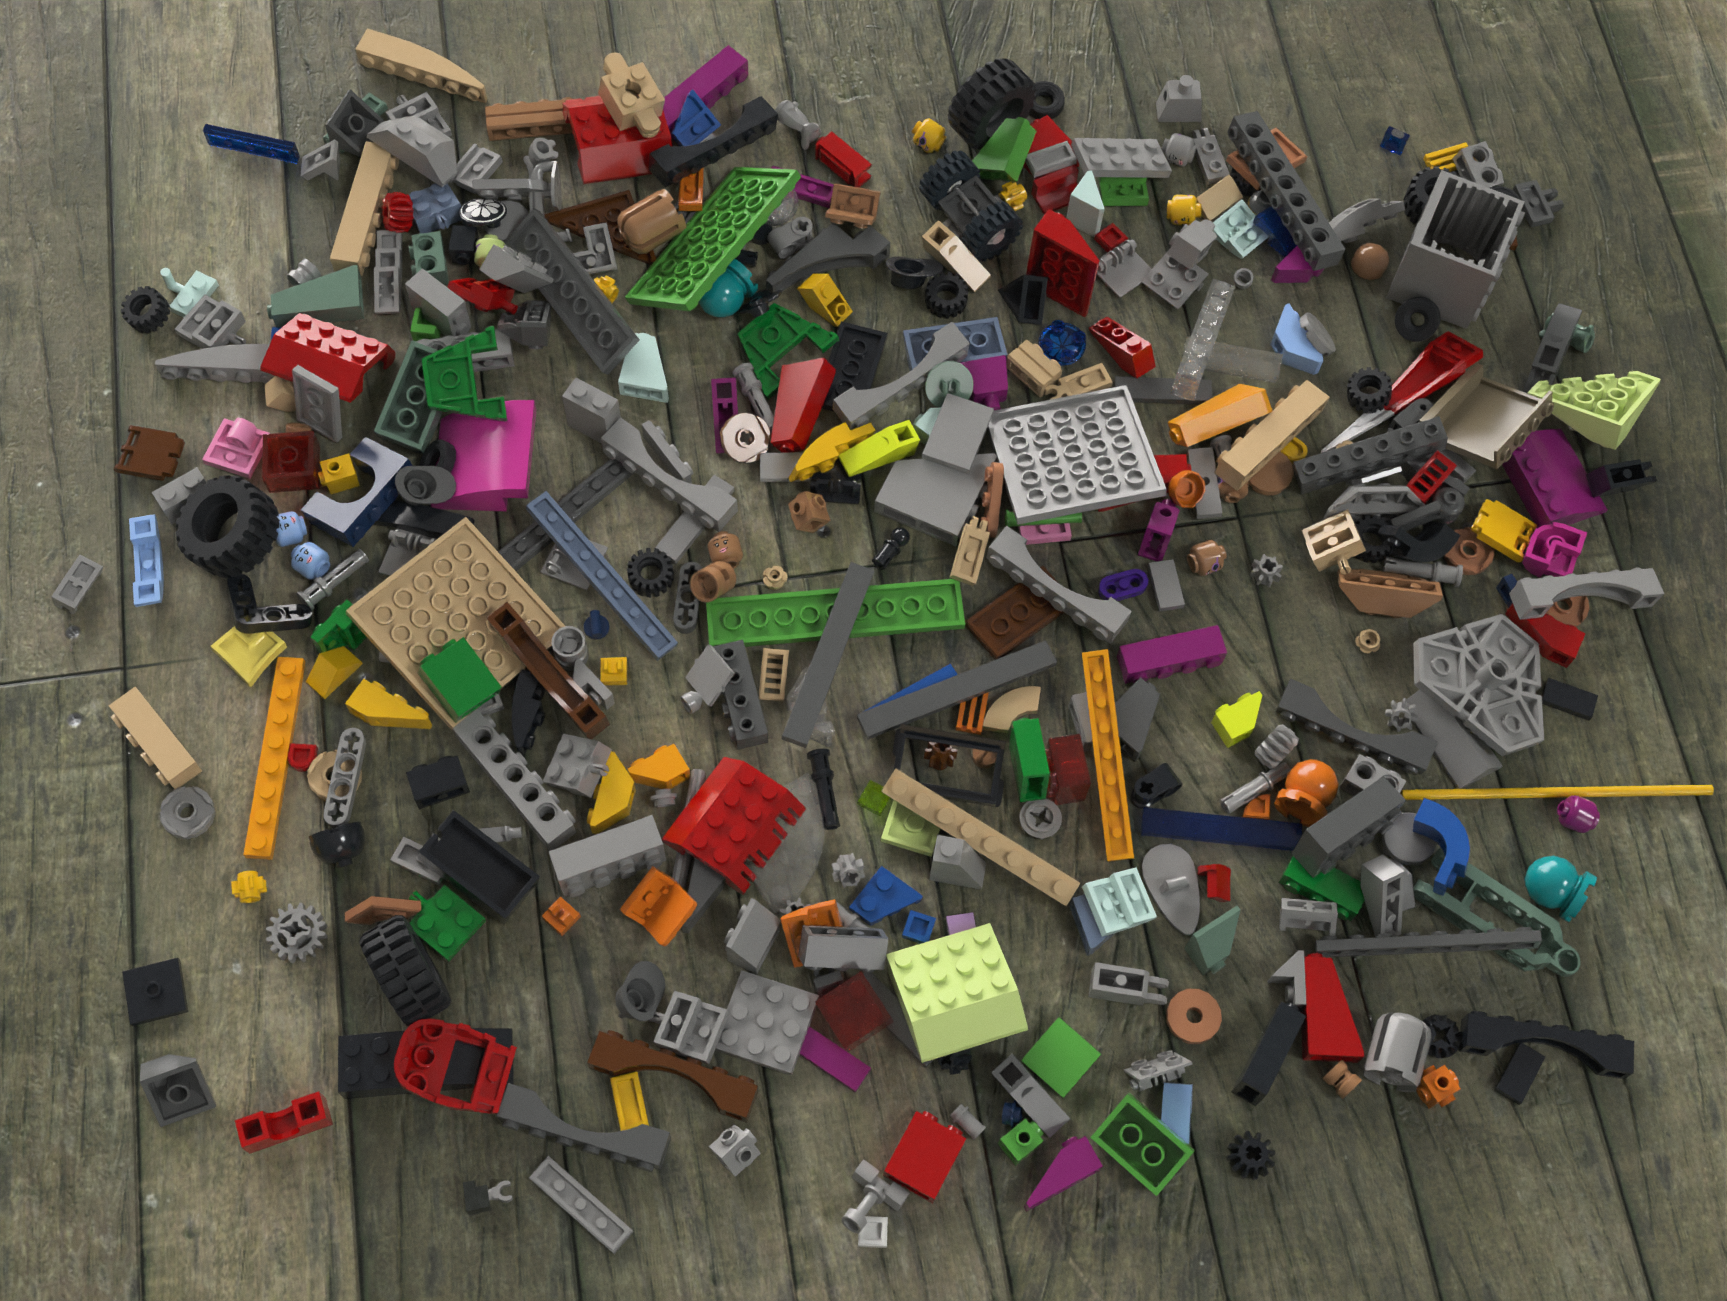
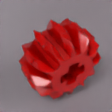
[382,192,414,233]

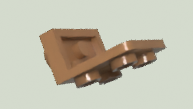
[825,183,881,228]

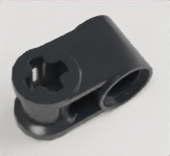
[1130,763,1183,809]

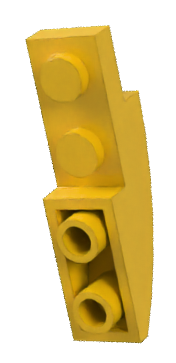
[788,422,876,482]

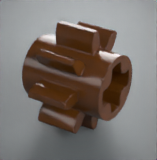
[924,742,958,771]

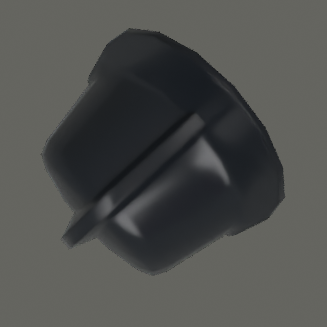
[886,256,943,289]

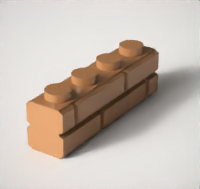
[485,97,578,141]

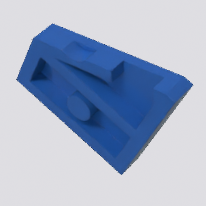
[671,89,721,147]
[849,866,923,926]

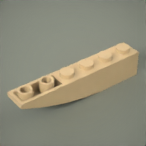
[356,28,487,103]

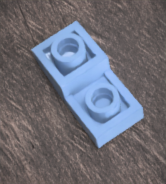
[1161,1082,1193,1144]

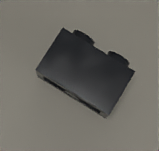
[406,755,470,810]

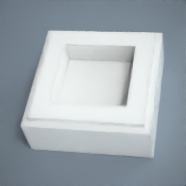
[858,1216,888,1248]

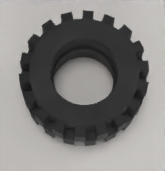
[1403,166,1462,224]

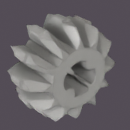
[1254,724,1299,769]

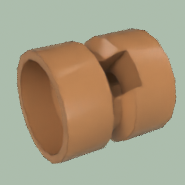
[690,561,736,603]

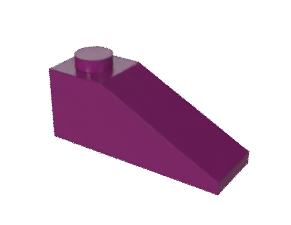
[711,377,738,453]
[1024,1136,1103,1212]

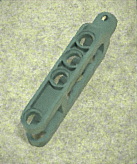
[1413,848,1580,977]

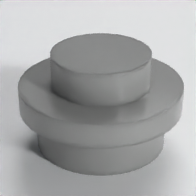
[650,789,677,807]

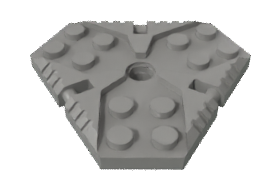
[1413,614,1544,756]

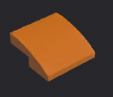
[781,899,843,968]

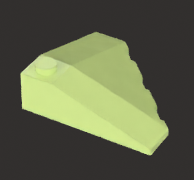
[1528,371,1661,450]

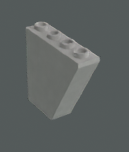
[874,453,997,547]

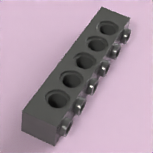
[1294,416,1448,495]

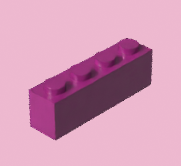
[1116,625,1227,684]

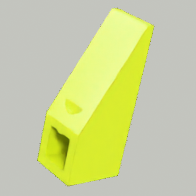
[838,420,920,477]

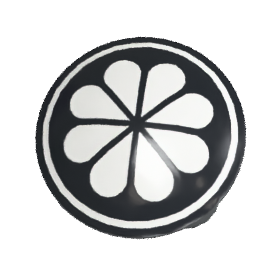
[459,198,507,228]

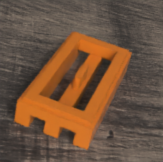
[956,692,989,735]

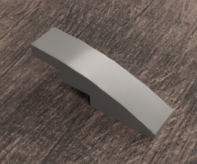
[374,230,402,314]

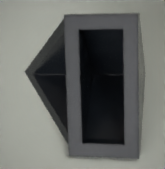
[998,274,1048,325]

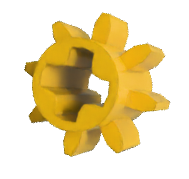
[998,181,1027,211]
[594,275,619,303]
[231,871,267,903]

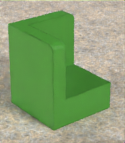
[410,308,441,342]

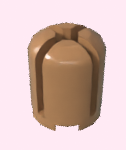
[617,189,687,254]

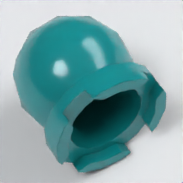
[699,259,758,318]
[1524,855,1597,923]

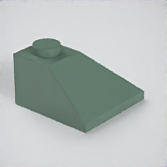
[1184,906,1240,975]

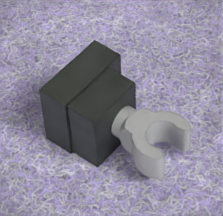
[463,1180,513,1216]

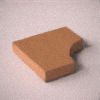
[345,896,421,925]

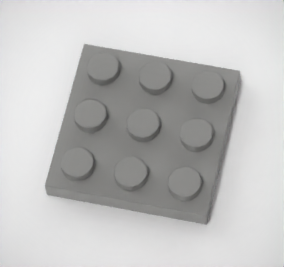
[715,971,820,1076]

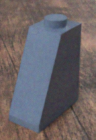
[1069,894,1115,956]

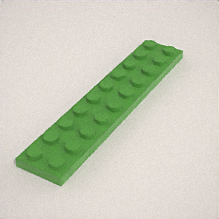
[706,579,965,647]

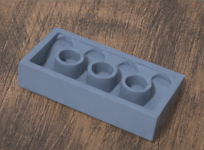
[903,317,1008,371]

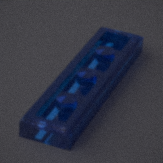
[203,124,300,163]

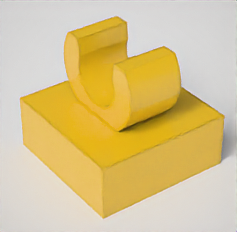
[600,657,627,686]

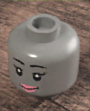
[1162,133,1197,167]

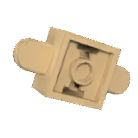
[598,53,665,138]

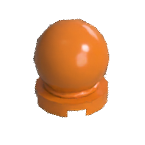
[1274,759,1339,827]

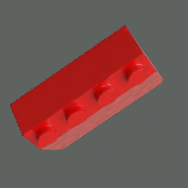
[1026,209,1100,317]

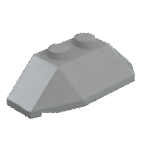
[367,116,457,187]
[1323,483,1426,523]

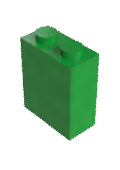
[418,637,502,723]
[1009,718,1050,802]

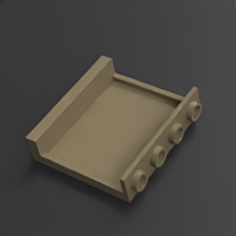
[1419,363,1554,469]

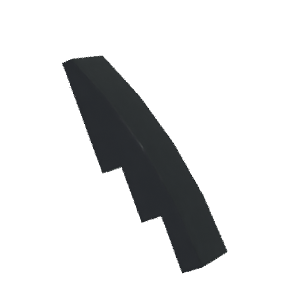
[373,501,475,539]

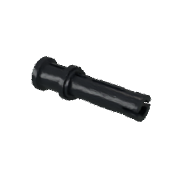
[807,748,840,830]

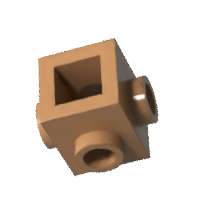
[788,491,831,533]

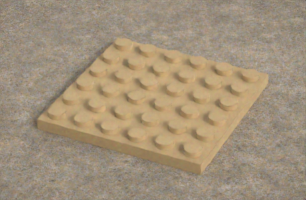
[345,517,565,730]

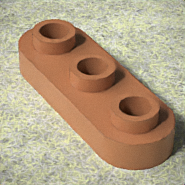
[979,462,1004,538]

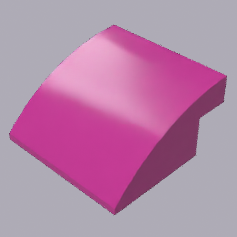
[431,400,536,512]

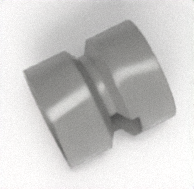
[551,626,588,671]

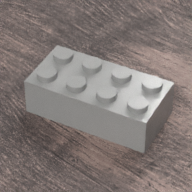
[549,815,666,897]

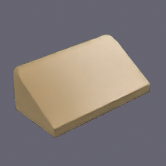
[1197,175,1243,221]

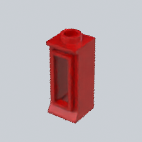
[815,131,872,188]

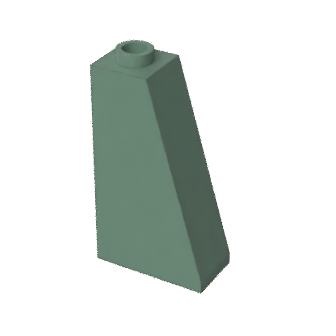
[267,265,364,327]

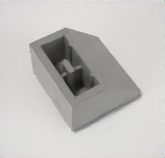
[480,244,554,293]
[724,898,782,975]

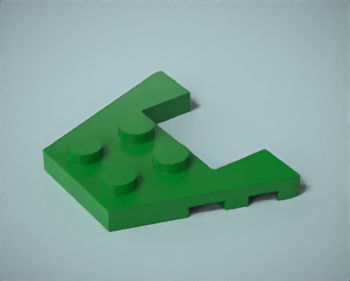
[738,303,839,400]
[421,326,508,421]

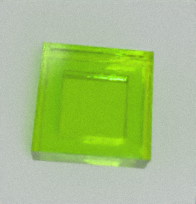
[857,780,891,816]

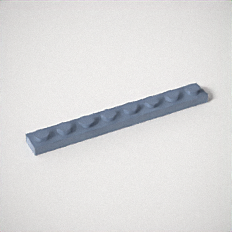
[526,491,678,661]

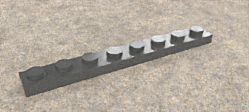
[1314,927,1542,958]

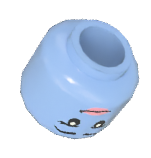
[276,511,307,547]
[291,542,330,580]

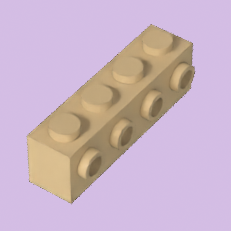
[108,687,202,789]

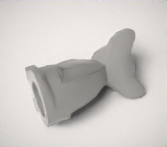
[775,100,822,150]
[523,138,558,178]

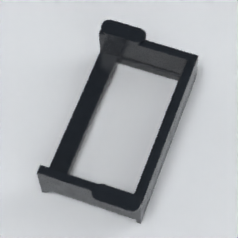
[892,724,1006,807]

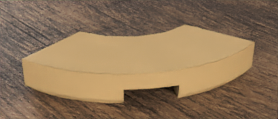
[982,686,1041,734]

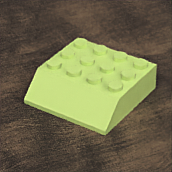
[886,923,1028,1063]

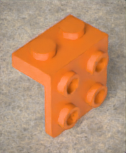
[620,866,697,947]

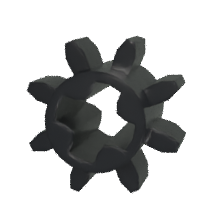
[938,1049,972,1075]

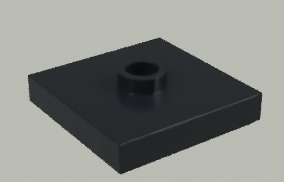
[122,958,188,1026]

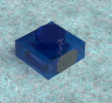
[1380,126,1410,156]

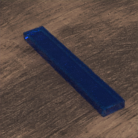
[1141,807,1302,851]

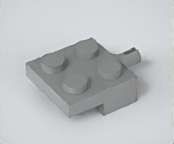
[386,92,452,137]
[174,295,246,349]
[543,734,612,798]
[649,991,730,1064]

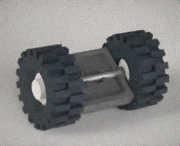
[919,150,1023,262]

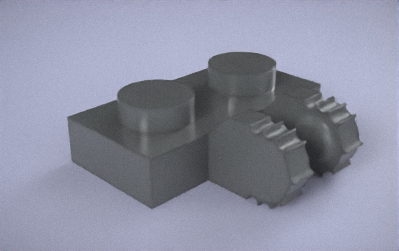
[1513,180,1564,228]

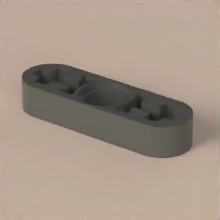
[673,562,702,634]

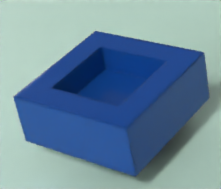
[902,910,936,944]

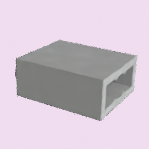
[405,268,471,336]
[562,378,621,444]

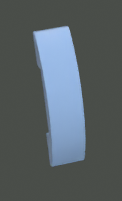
[129,514,164,607]

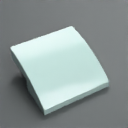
[1213,199,1275,259]
[1082,868,1157,937]

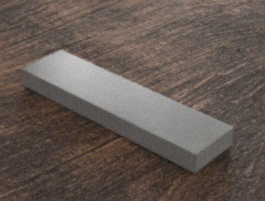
[655,475,734,564]
[529,1156,633,1254]

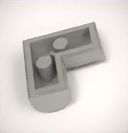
[573,222,617,276]

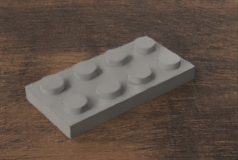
[1071,138,1172,178]

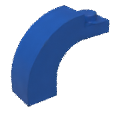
[1413,798,1470,896]

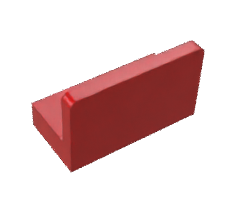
[1031,164,1079,214]

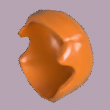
[1168,470,1206,508]

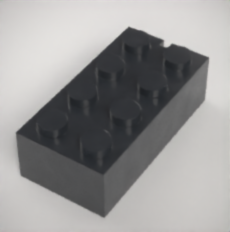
[418,810,540,925]

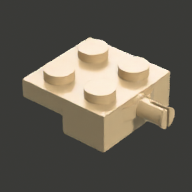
[1302,509,1366,575]

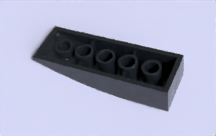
[338,1028,514,1099]

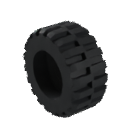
[948,58,1037,150]
[176,475,279,578]
[359,915,451,1027]

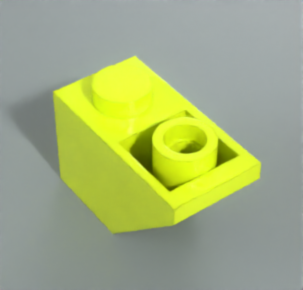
[1211,691,1262,748]

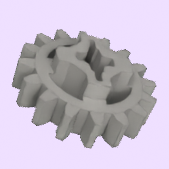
[266,903,328,964]

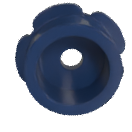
[1002,1100,1022,1129]

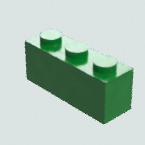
[1278,856,1365,921]

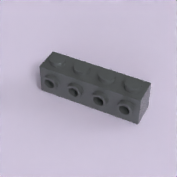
[713,640,768,750]

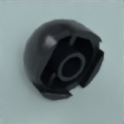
[309,822,365,868]

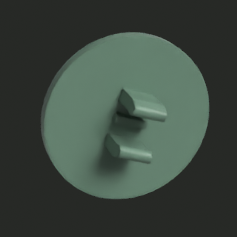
[925,361,974,407]

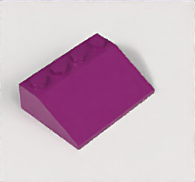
[1502,429,1608,529]

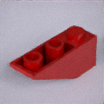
[1089,316,1156,379]
[1505,602,1586,668]

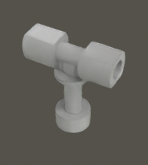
[841,1159,910,1234]

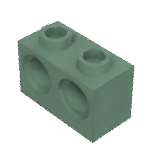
[409,231,449,285]

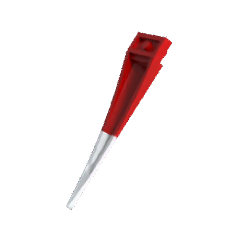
[1321,331,1483,453]

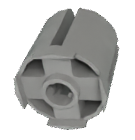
[1364,1012,1432,1092]

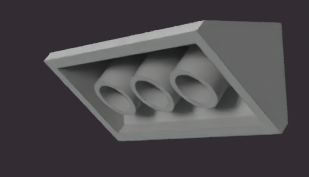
[1406,690,1503,789]

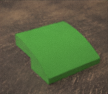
[1098,177,1149,206]
[1021,1017,1101,1098]

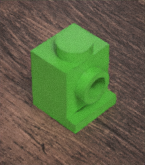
[998,1119,1043,1166]

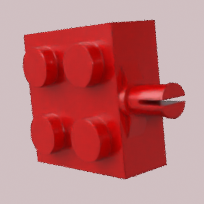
[447,278,518,315]

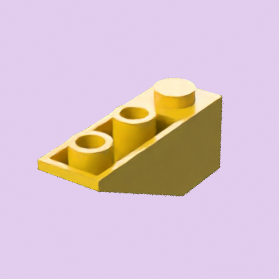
[345,679,432,729]

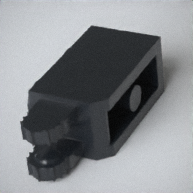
[1586,459,1657,498]

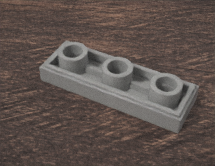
[642,420,694,484]
[1187,447,1222,519]

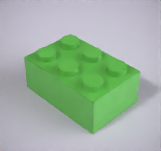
[1090,1093,1195,1196]

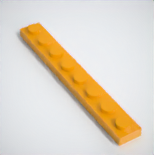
[1082,649,1135,862]
[243,657,306,860]

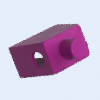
[960,355,1008,410]
[1138,499,1180,562]

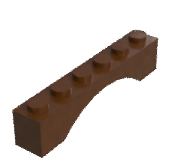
[487,602,610,739]
[587,1030,758,1123]

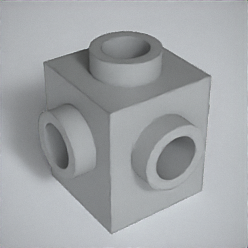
[709,1124,761,1177]

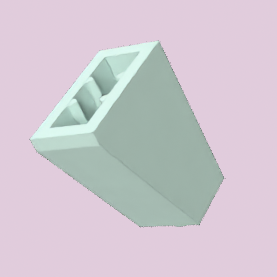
[618,333,669,403]

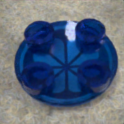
[1038,320,1086,366]

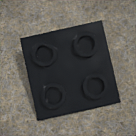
[810,458,862,504]

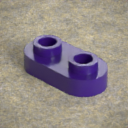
[1098,569,1148,601]

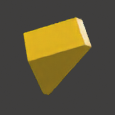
[306,646,363,699]

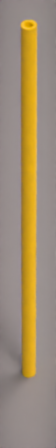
[1400,785,1714,800]

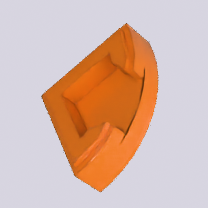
[1242,794,1270,822]

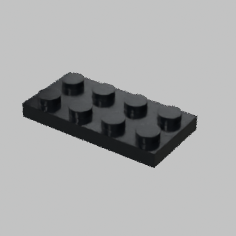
[822,321,888,412]

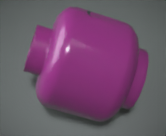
[1557,795,1600,833]

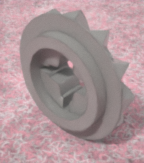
[1019,799,1062,840]

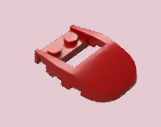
[394,1018,517,1114]

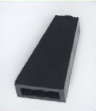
[1231,1002,1306,1107]

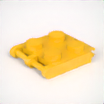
[1471,499,1537,562]

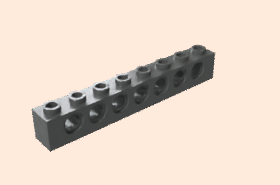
[1227,111,1345,271]

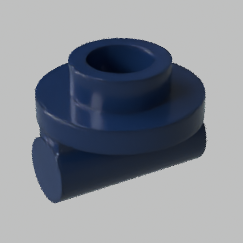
[584,610,610,640]

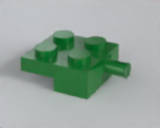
[310,600,367,654]
[409,885,486,962]

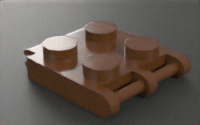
[113,425,185,481]

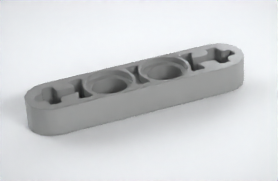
[323,728,366,829]

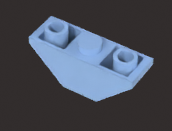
[1270,303,1323,375]

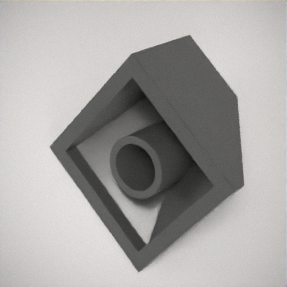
[140,1054,216,1127]

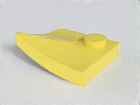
[211,615,287,687]

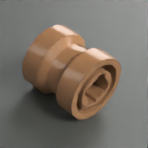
[1322,1060,1362,1099]

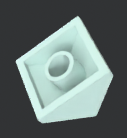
[1066,170,1104,237]

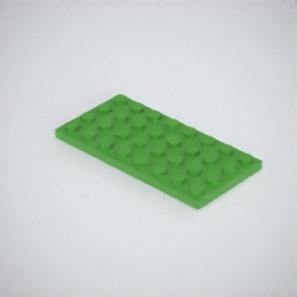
[625,167,801,311]

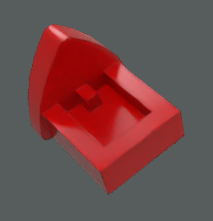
[1197,864,1231,902]

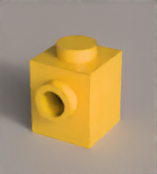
[318,453,360,494]

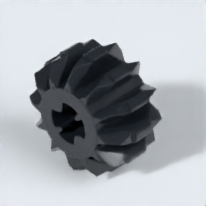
[1226,1131,1276,1181]

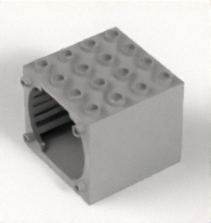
[1386,170,1525,329]

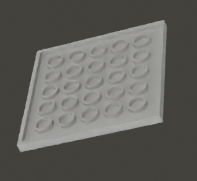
[987,385,1166,525]

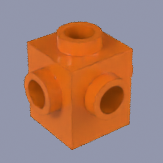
[1416,1065,1461,1109]

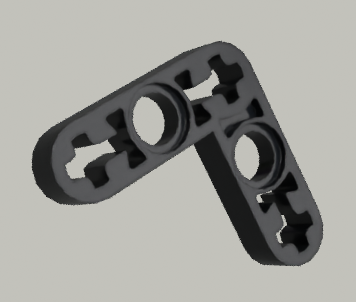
[227,574,312,634]

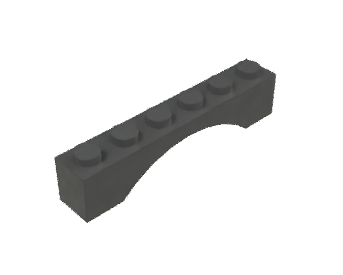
[1275,679,1438,775]
[496,1083,671,1172]

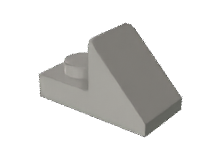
[301,139,340,180]
[573,658,615,710]
[1267,950,1306,1010]

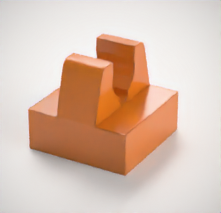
[542,896,581,936]

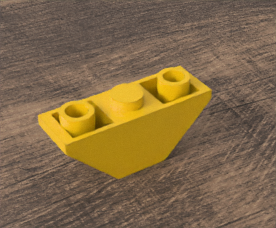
[587,751,636,834]

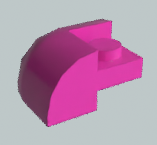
[1523,522,1587,578]

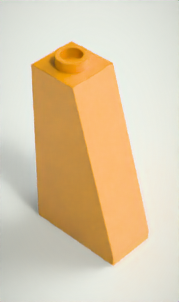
[1168,384,1272,447]

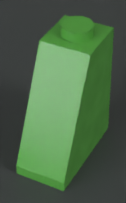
[972,117,1037,182]

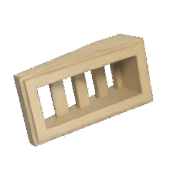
[759,648,789,702]

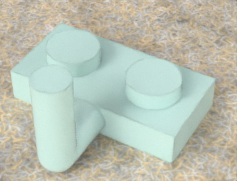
[160,268,219,317]

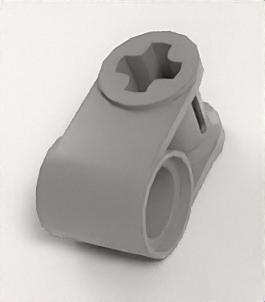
[767,217,813,259]

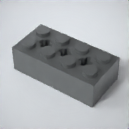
[1292,776,1405,878]

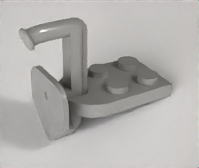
[473,161,573,242]

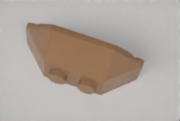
[1337,569,1443,618]

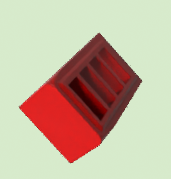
[1406,450,1457,504]

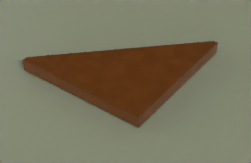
[544,190,656,265]

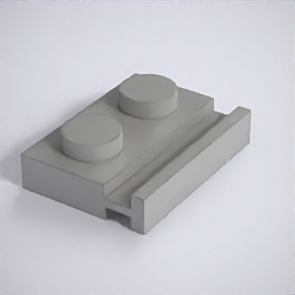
[449,143,503,194]

